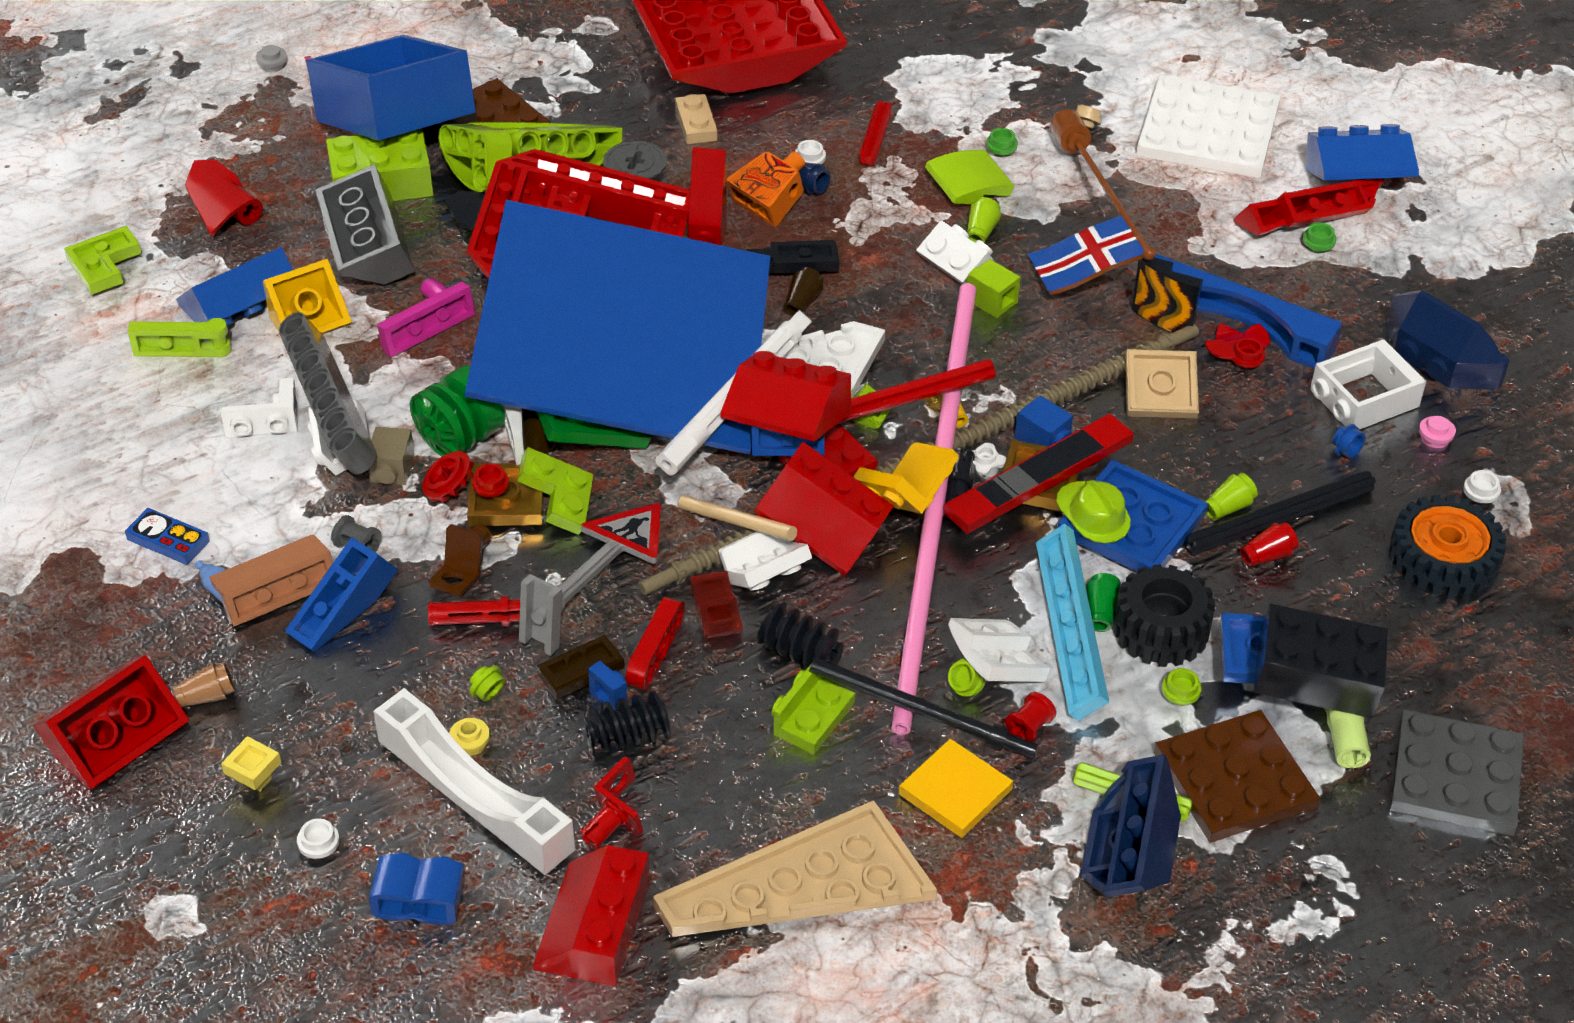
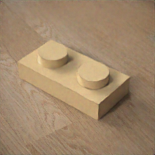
[675,94,717,144]

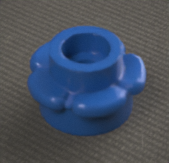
[1332,424,1365,458]

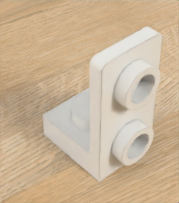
[221,377,298,437]

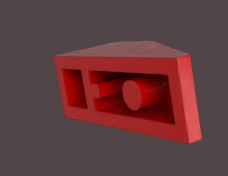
[688,147,727,246]

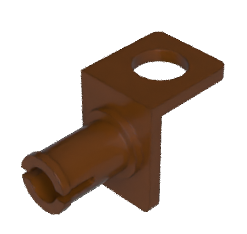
[428,524,492,596]

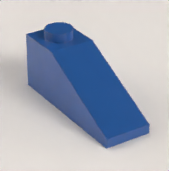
[285,537,398,652]

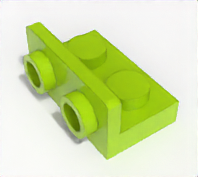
[771,663,855,755]

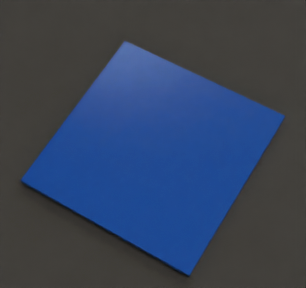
[464,200,770,454]

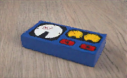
[125,507,210,565]

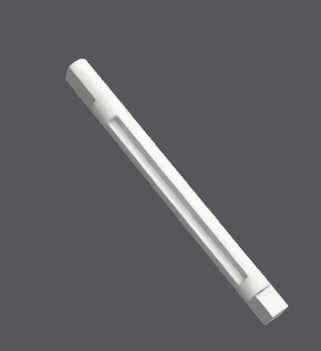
[655,310,812,475]

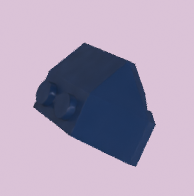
[1386,290,1509,389]
[1080,754,1181,897]

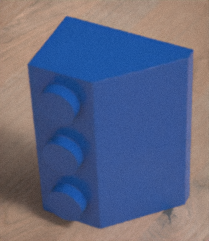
[1306,124,1419,180]
[176,247,293,326]

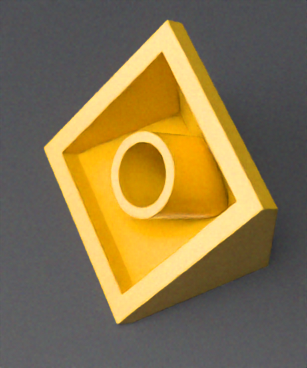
[263,258,352,333]

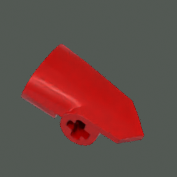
[185,159,263,236]

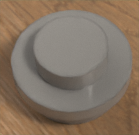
[256,45,287,72]

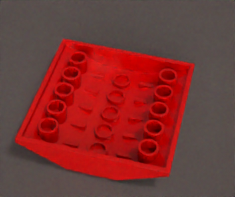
[631,0,847,93]

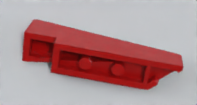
[1233,178,1385,236]

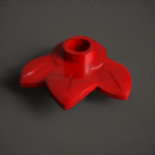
[1205,323,1270,369]

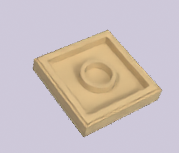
[1125,349,1199,419]

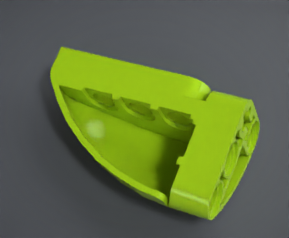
[438,122,623,193]

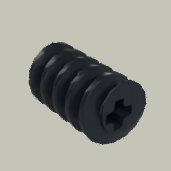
[757,602,844,669]
[584,691,672,756]

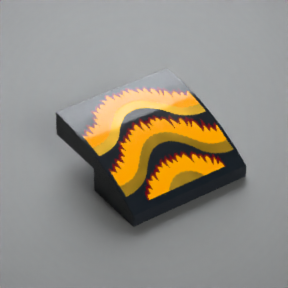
[1131,257,1203,333]

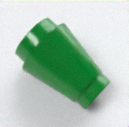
[1086,573,1121,632]

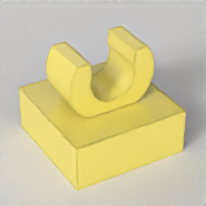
[221,736,281,791]

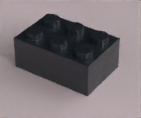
[1254,603,1388,718]

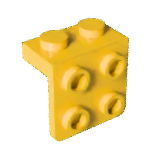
[854,442,959,514]

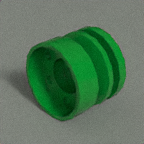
[409,365,505,457]

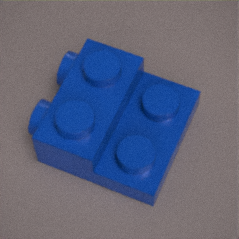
[1219,613,1265,695]

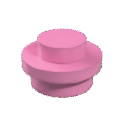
[1419,416,1456,448]

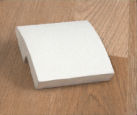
[948,618,1050,682]

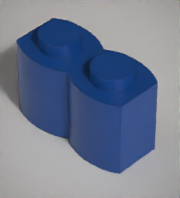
[369,852,465,925]

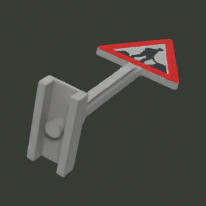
[519,503,661,656]

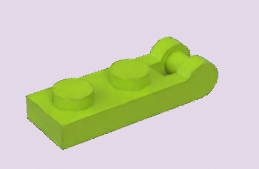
[127,318,232,357]

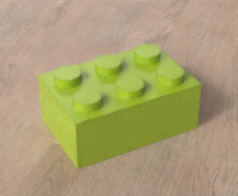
[326,128,433,201]

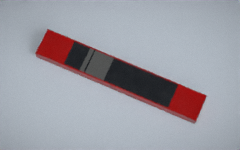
[944,413,1134,534]

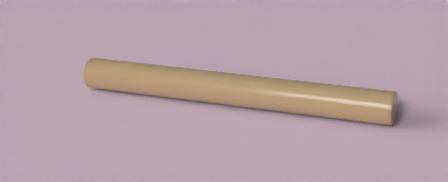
[678,495,797,541]

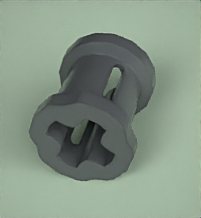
[331,515,381,553]

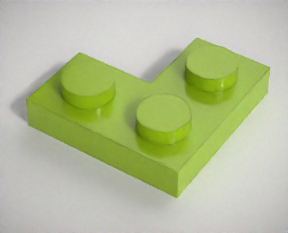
[64,225,142,295]
[517,447,594,535]

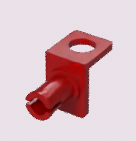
[578,756,644,850]

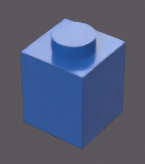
[1015,395,1073,446]

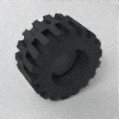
[1114,564,1215,667]

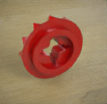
[422,451,474,503]

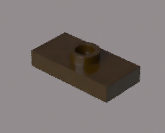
[537,635,625,700]

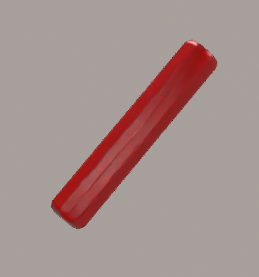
[859,100,892,166]

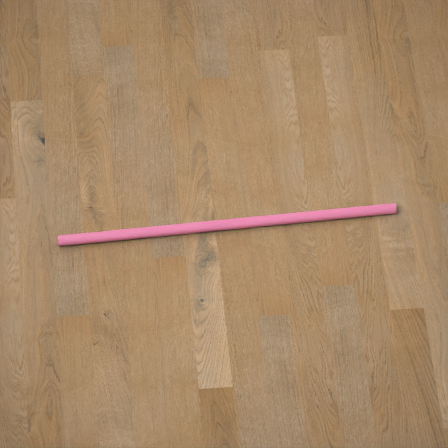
[891,283,977,735]

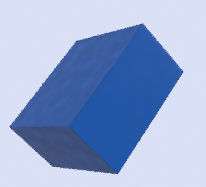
[306,35,476,141]

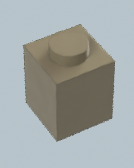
[368,427,415,485]

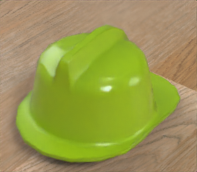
[1056,480,1131,544]

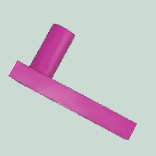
[377,278,475,358]

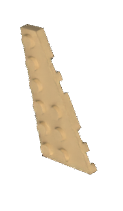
[653,800,937,937]

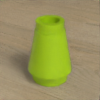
[967,197,1001,243]
[1205,473,1258,521]

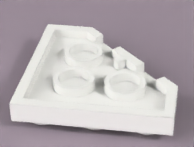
[783,321,885,398]

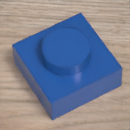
[588,661,627,711]

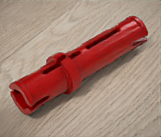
[428,596,520,626]

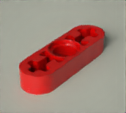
[625,597,685,691]

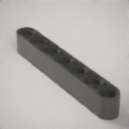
[279,312,377,474]

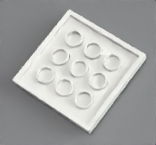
[1136,74,1281,178]

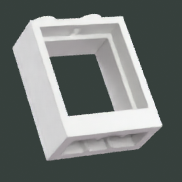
[1310,339,1426,430]

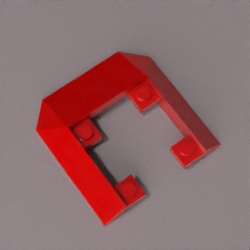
[467,149,690,279]

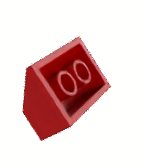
[721,351,851,442]
[753,442,893,576]
[33,655,190,790]
[533,845,650,987]

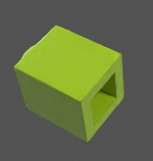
[966,259,1021,318]

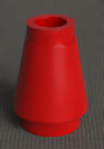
[1240,522,1299,567]

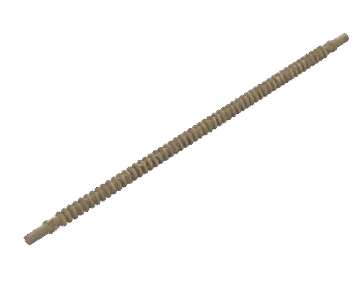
[638,324,1199,596]

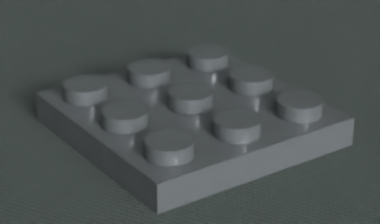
[1390,709,1524,836]

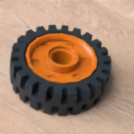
[1389,495,1506,597]

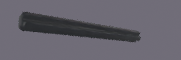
[1185,471,1376,555]

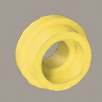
[449,718,490,756]

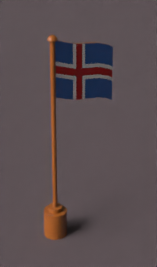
[1028,109,1156,295]

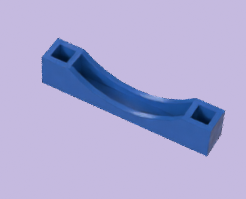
[1155,254,1343,369]

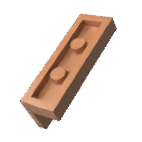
[209,535,333,627]

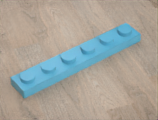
[1036,524,1109,721]

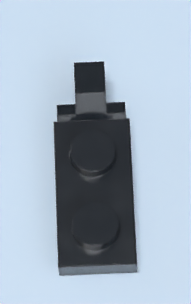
[747,240,840,274]

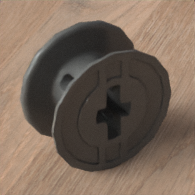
[603,141,668,184]

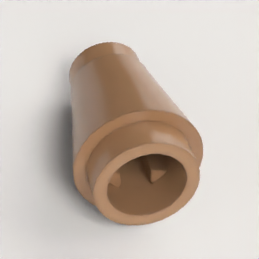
[173,662,236,708]

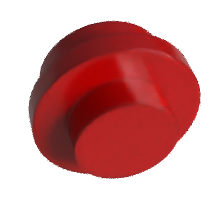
[472,463,509,497]

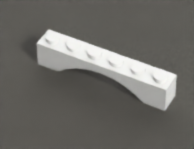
[373,688,575,875]

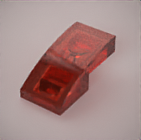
[690,571,743,639]

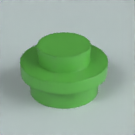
[986,128,1018,156]
[1303,222,1336,252]

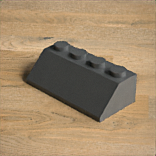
[315,164,415,285]

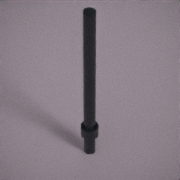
[809,657,1038,759]

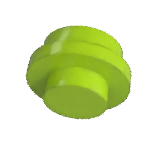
[948,658,986,697]
[469,665,506,702]
[1162,668,1202,705]

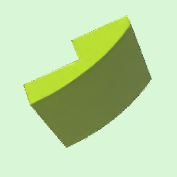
[925,150,1015,205]

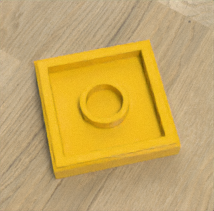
[898,739,1013,838]

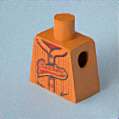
[726,151,806,227]

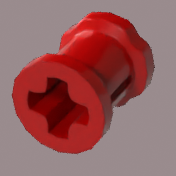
[1005,692,1057,742]

